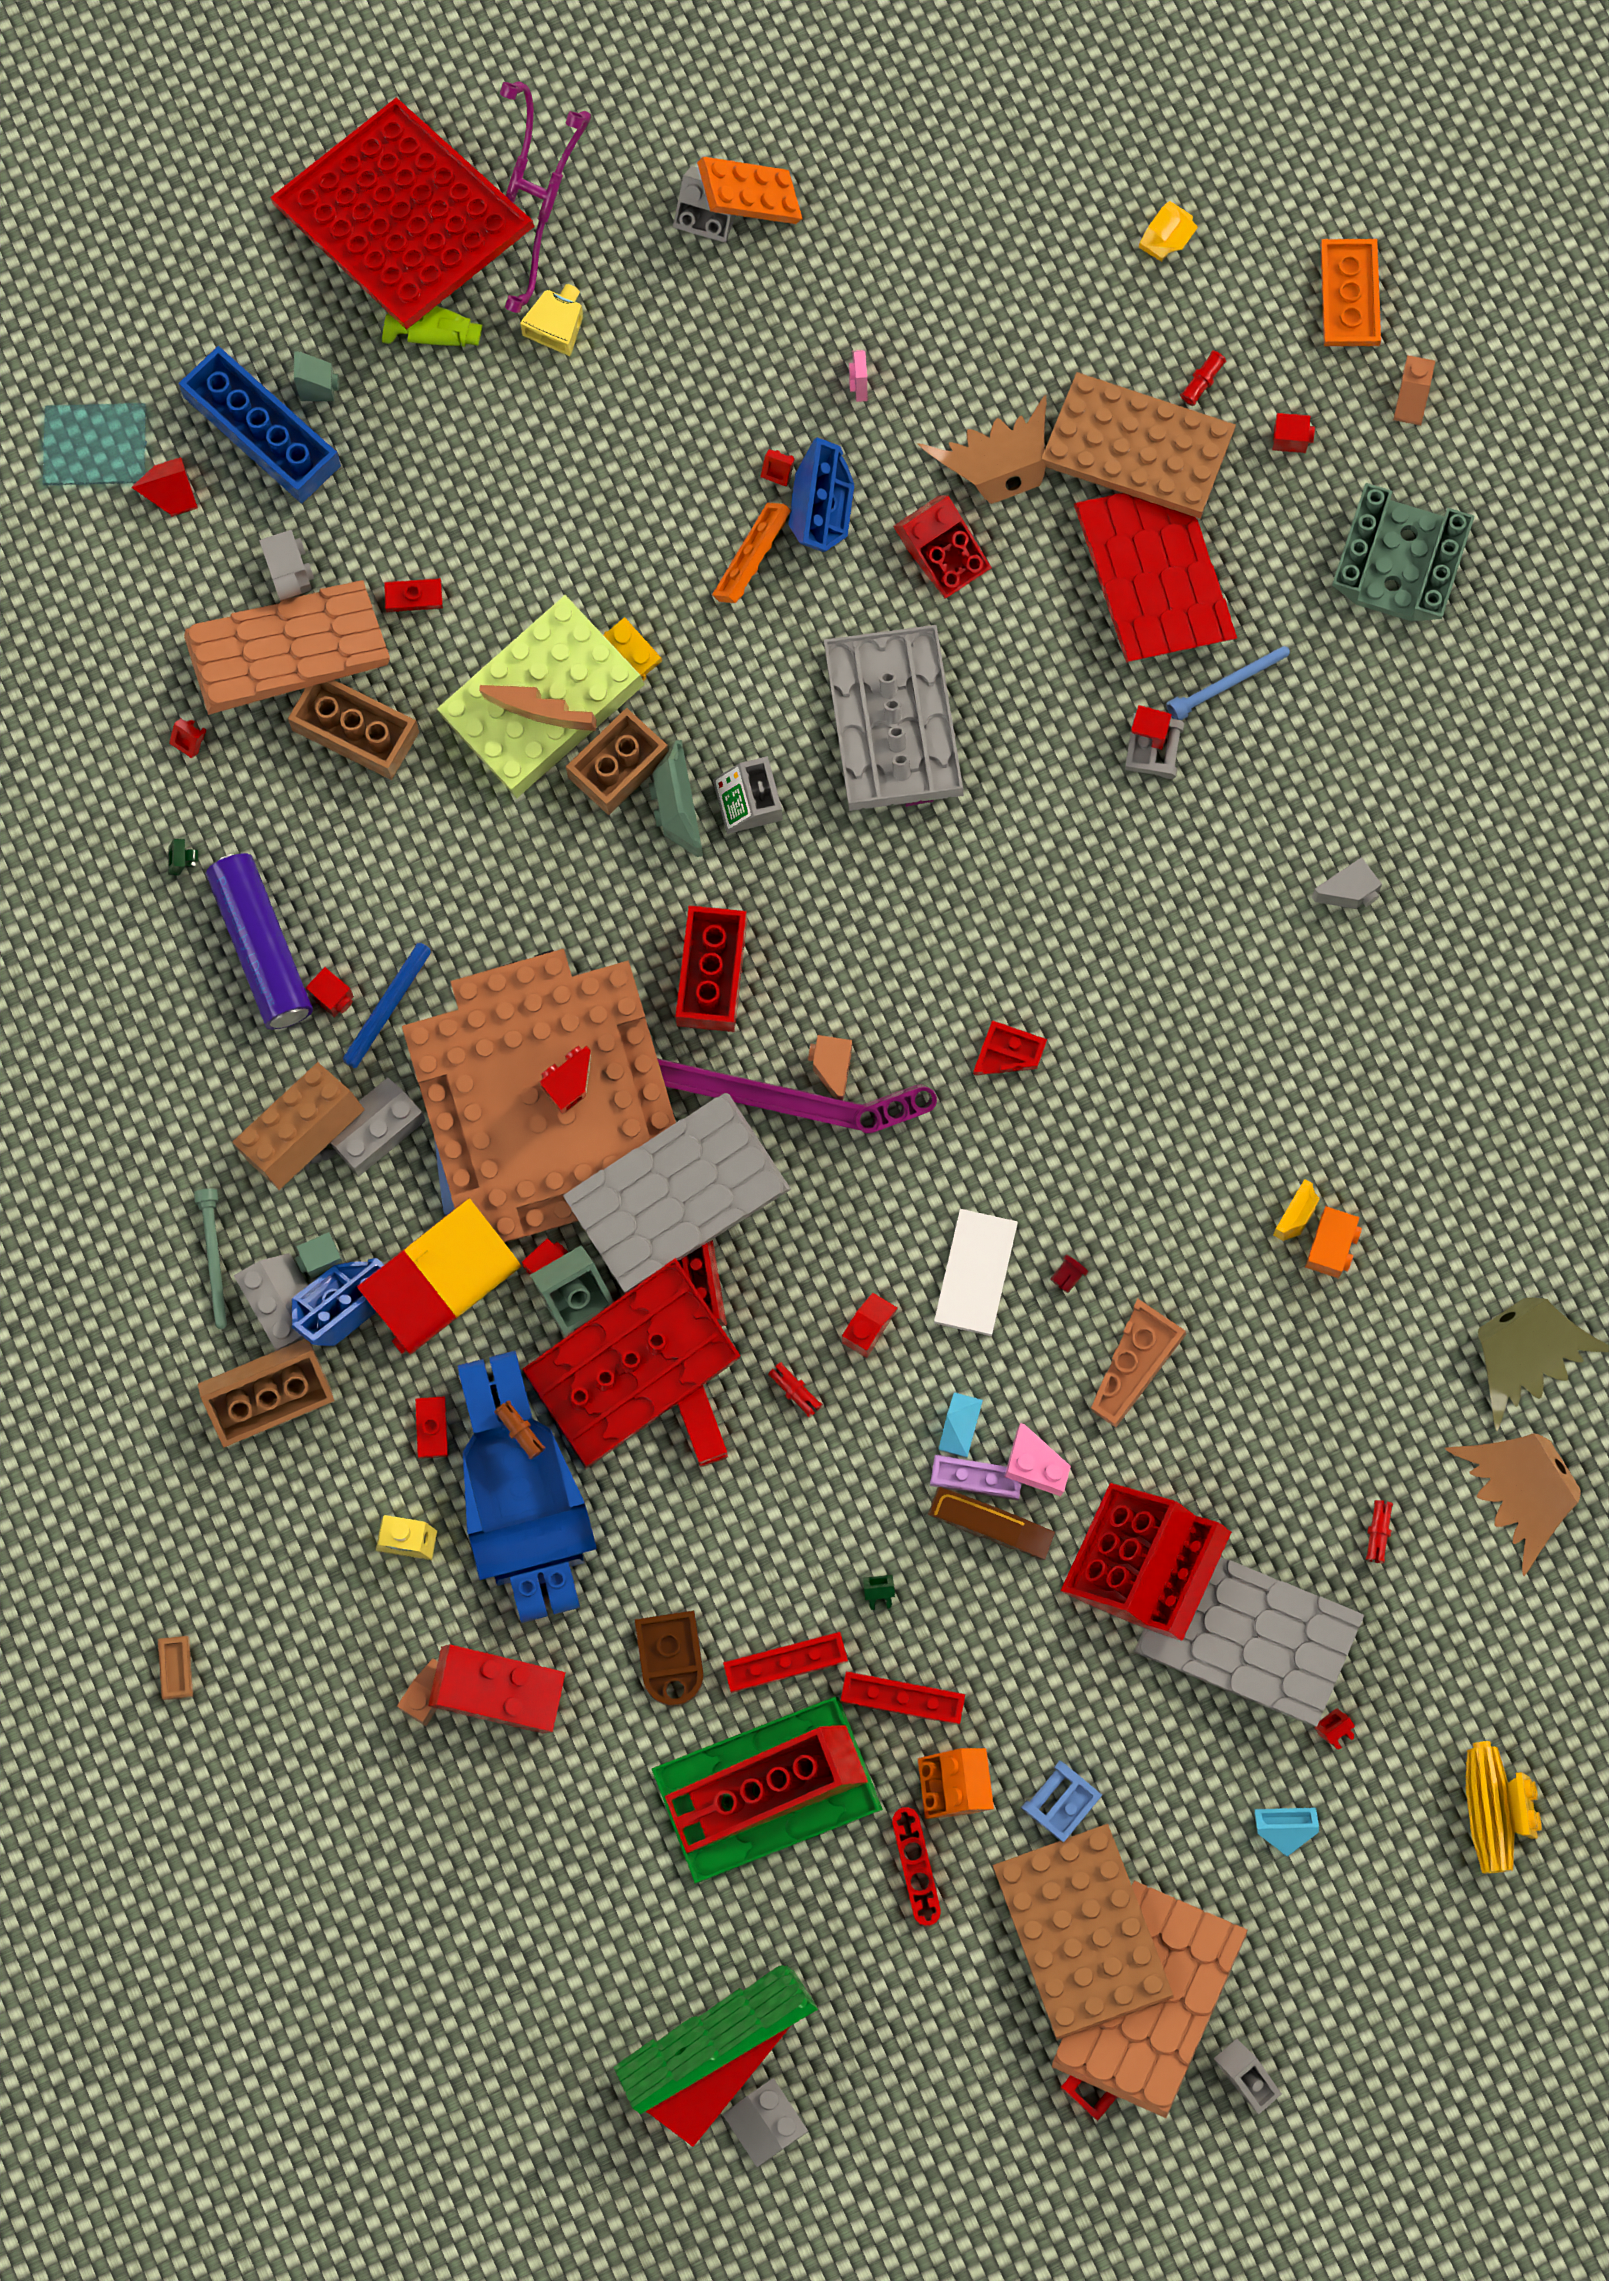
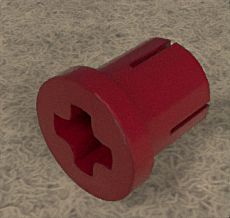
[1050,1254,1089,1293]

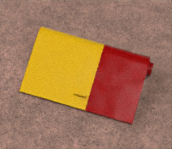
[356,1198,522,1355]

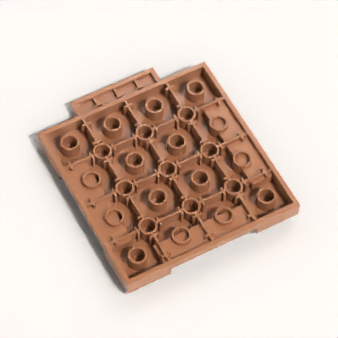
[402,949,676,1243]

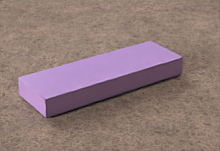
[930,1455,1021,1500]

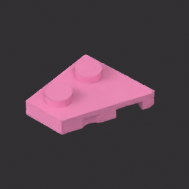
[849,350,867,402]
[1005,1423,1071,1496]

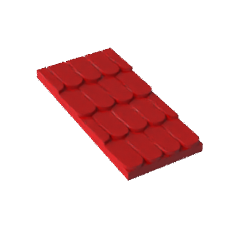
[1074,493,1237,663]
[522,1258,741,1469]

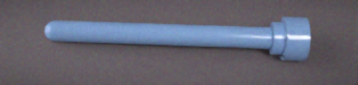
[1166,646,1290,720]

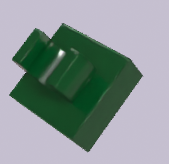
[168,839,198,876]
[863,1575,895,1610]

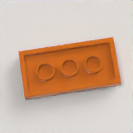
[697,156,802,224]
[1320,239,1381,346]

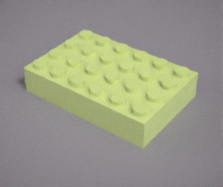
[437,595,645,798]

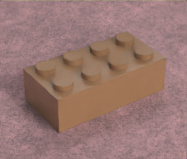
[288,680,419,780]
[232,1062,365,1190]
[198,1339,335,1448]

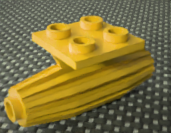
[1465,1741,1542,1874]

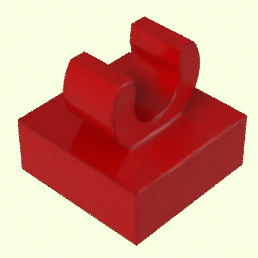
[761,449,795,487]
[169,718,207,758]
[1314,1708,1355,1750]

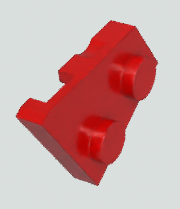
[973,1020,1047,1076]

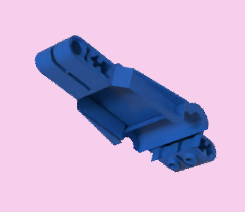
[457,1351,597,1623]

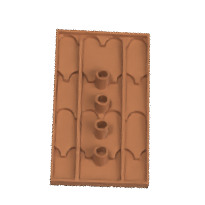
[184,580,390,715]
[1052,1880,1248,2118]

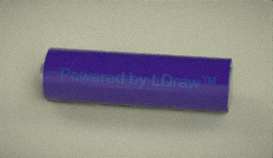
[205,853,313,1030]

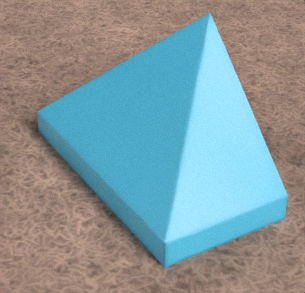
[939,1392,983,1458]
[1254,1808,1319,1857]

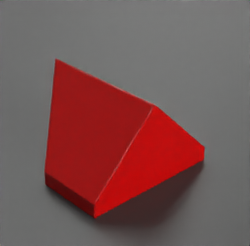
[131,457,198,517]

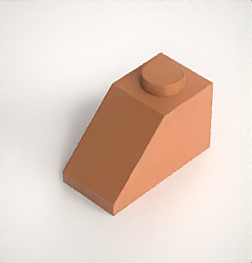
[1393,355,1435,426]
[808,1035,852,1100]
[397,1659,438,1726]

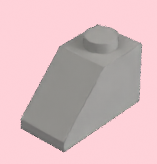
[1312,857,1382,909]
[1214,2039,1282,2114]

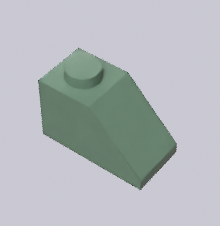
[294,352,339,401]

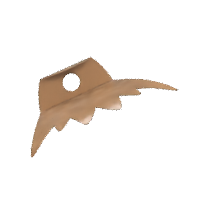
[917,395,1047,504]
[1445,1433,1581,1576]

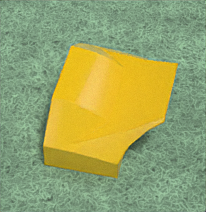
[1139,201,1198,262]
[1273,1179,1320,1241]

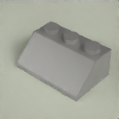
[329,1077,426,1177]
[233,1253,308,1351]

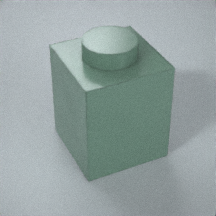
[295,1232,343,1279]

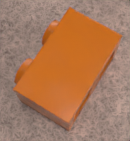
[1305,1206,1362,1279]

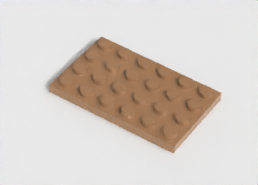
[1041,372,1236,519]
[993,1824,1174,2040]

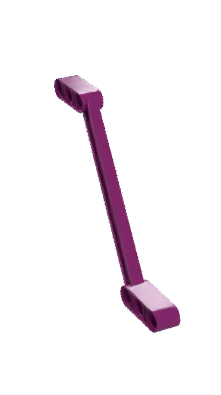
[657,1058,937,1133]

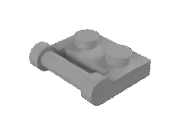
[1125,713,1185,779]

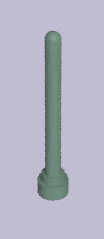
[194,1188,227,1329]

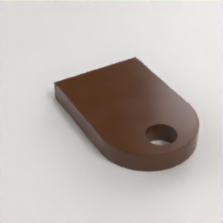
[634,1610,704,1706]

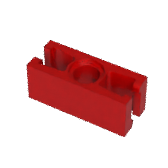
[677,1385,728,1468]

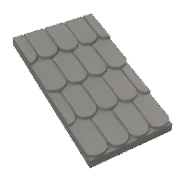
[824,625,964,811]
[563,1093,791,1293]
[1134,1557,1364,1727]

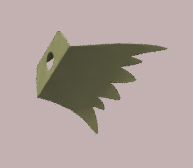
[1478,1297,1609,1431]

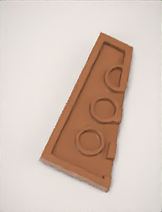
[1091,1298,1186,1427]

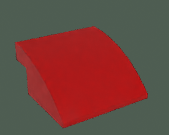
[1060,1483,1232,1641]

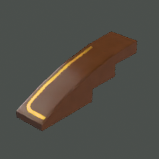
[928,1487,1055,1560]

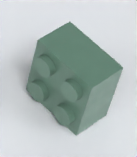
[530,1245,614,1335]

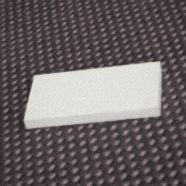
[934,1209,1018,1336]

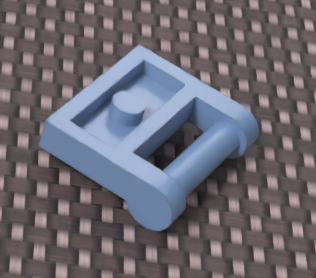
[1021,1760,1102,1843]

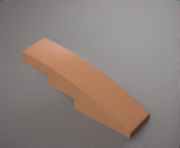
[479,685,597,731]

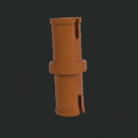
[494,1400,546,1460]

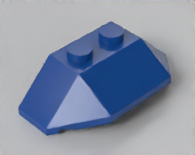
[788,437,855,552]
[292,1258,384,1346]

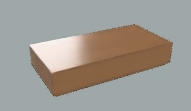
[158,1636,193,1700]

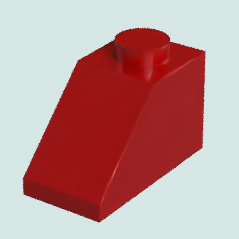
[842,1293,898,1358]

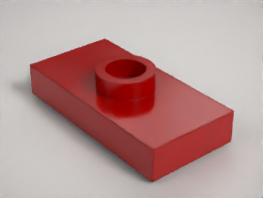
[384,578,443,612]
[415,1396,448,1459]

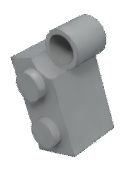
[259,530,314,601]

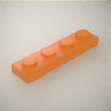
[712,503,791,603]

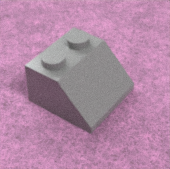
[722,2078,808,2167]

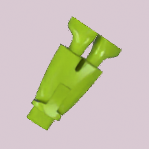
[382,306,483,347]

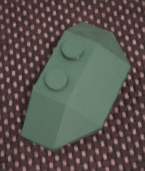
[649,740,703,857]

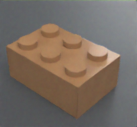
[566,708,668,815]

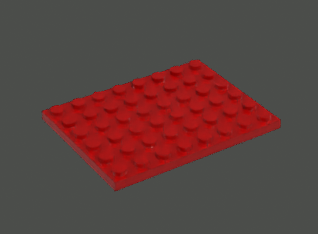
[270,97,535,330]

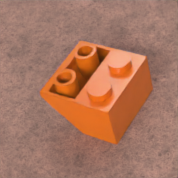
[918,1748,994,1819]

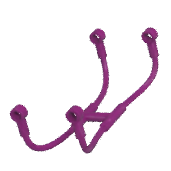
[499,81,591,313]

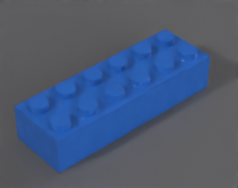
[178,346,341,504]

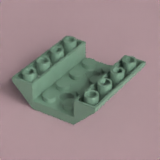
[1332,483,1475,621]

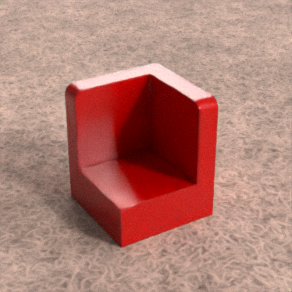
[1131,705,1172,750]

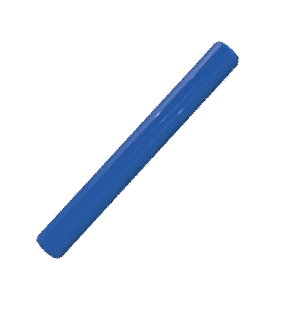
[343,943,431,1068]

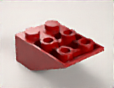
[893,495,992,599]

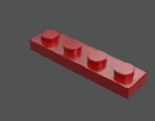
[723,1632,848,1693]
[840,1671,966,1725]

